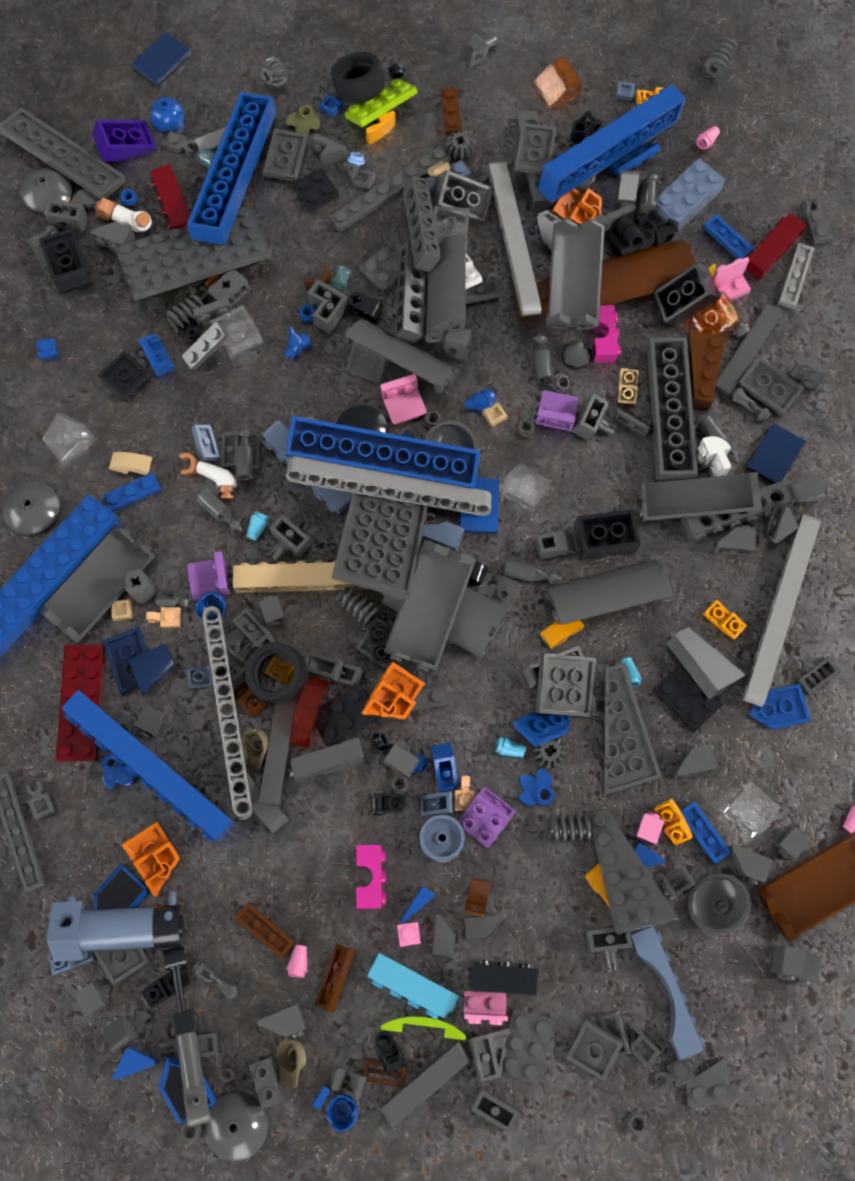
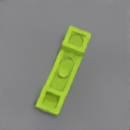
[381,1016,466,1040]

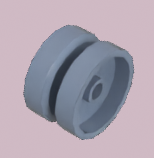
[420,815,465,863]

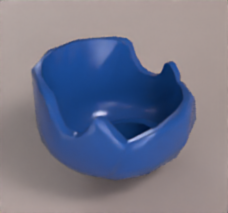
[195,591,226,620]
[326,1094,359,1132]

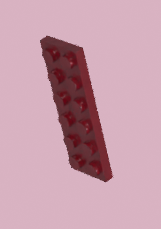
[55,645,105,762]

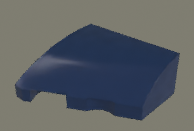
[129,644,175,695]

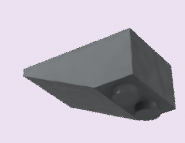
[432,170,493,223]

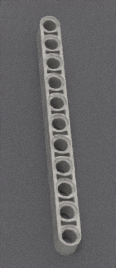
[488,161,541,316]
[286,456,492,516]
[742,513,821,707]
[203,606,253,820]

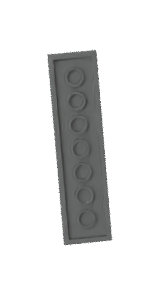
[0,108,126,200]

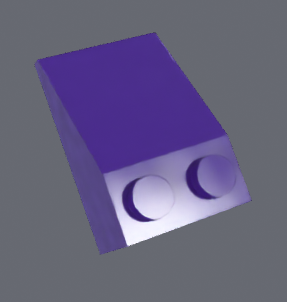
[92,120,157,162]

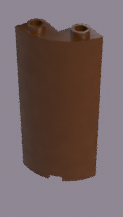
[600,239,696,306]
[756,832,855,942]

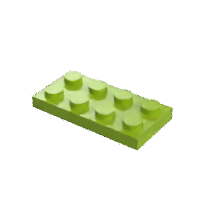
[344,79,418,127]

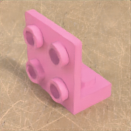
[713,257,751,305]
[380,374,427,426]
[463,991,508,1025]

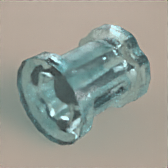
[331,266,352,290]

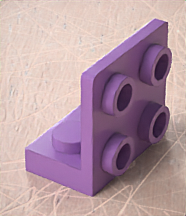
[536,390,579,432]
[187,551,231,601]
[458,786,516,848]

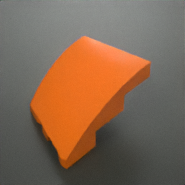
[551,188,602,225]
[361,661,425,719]
[121,821,180,897]

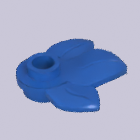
[102,754,134,790]
[519,768,554,806]

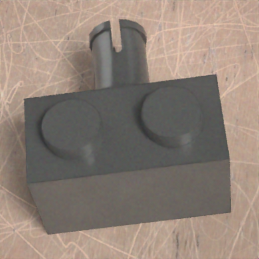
[571,393,616,440]
[267,515,312,562]
[585,927,632,973]

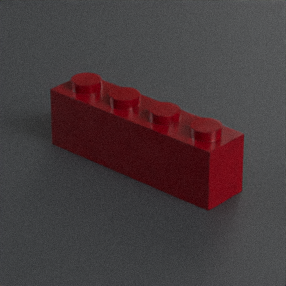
[150,164,190,230]
[745,213,807,281]

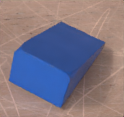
[400,886,436,924]

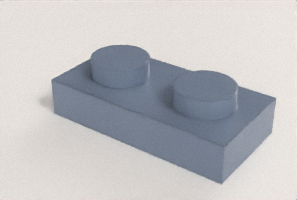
[191,425,220,461]

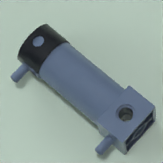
[47,891,184,962]

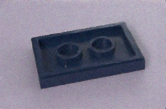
[132,32,191,86]
[746,423,806,484]
[103,627,155,695]

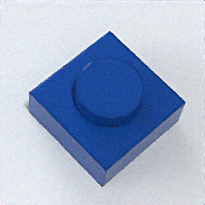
[36,338,58,360]

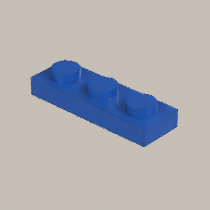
[608,142,660,176]
[703,214,754,259]
[102,472,162,513]
[681,801,731,864]

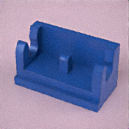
[138,334,175,377]

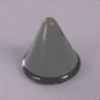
[562,341,592,369]

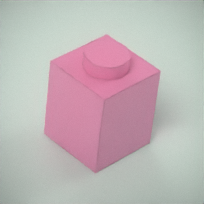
[634,812,664,846]
[397,922,421,947]

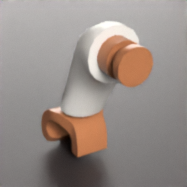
[95,198,152,232]
[179,453,237,500]

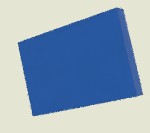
[460,478,499,534]

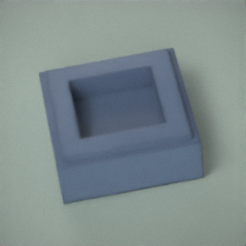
[615,81,635,102]

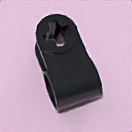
[570,110,602,143]
[348,292,384,323]
[368,793,407,816]
[374,1031,408,1077]

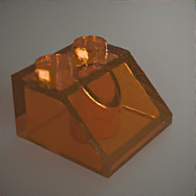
[534,57,582,108]
[691,291,743,336]

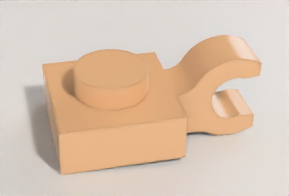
[146,607,181,628]
[455,776,475,811]

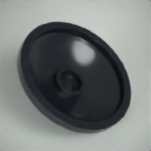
[336,405,389,433]

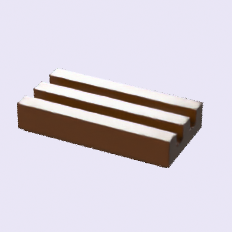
[363,1058,407,1088]

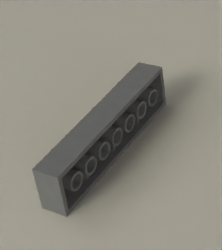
[647,338,698,482]

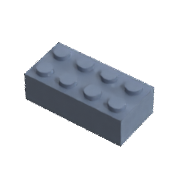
[649,158,725,234]

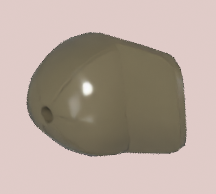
[241,729,269,771]
[277,1039,306,1088]

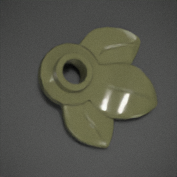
[286,105,320,134]

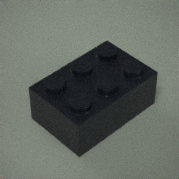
[653,262,721,327]
[575,509,640,559]
[471,960,538,996]

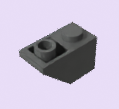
[90,222,135,252]
[535,532,576,560]

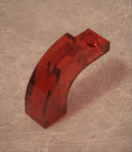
[290,677,329,748]

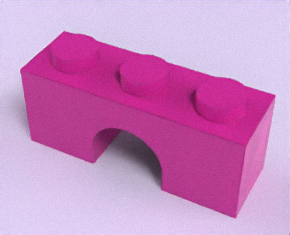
[591,305,621,363]
[356,845,386,909]

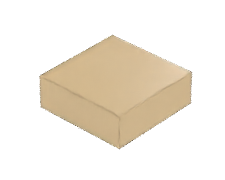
[426,162,450,177]
[482,402,508,427]
[111,599,133,621]

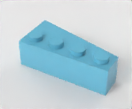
[367,953,460,1020]

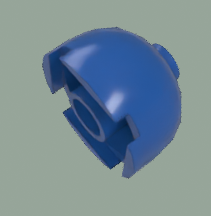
[150,97,185,133]

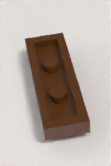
[440,87,462,136]
[235,902,296,959]
[315,943,355,1012]

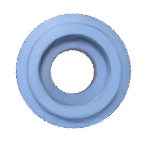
[348,152,365,167]

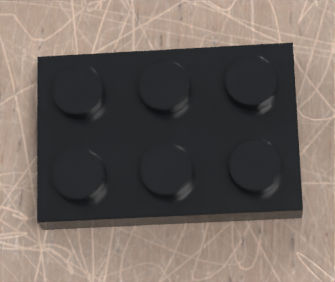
[652,663,723,733]
[309,683,379,747]

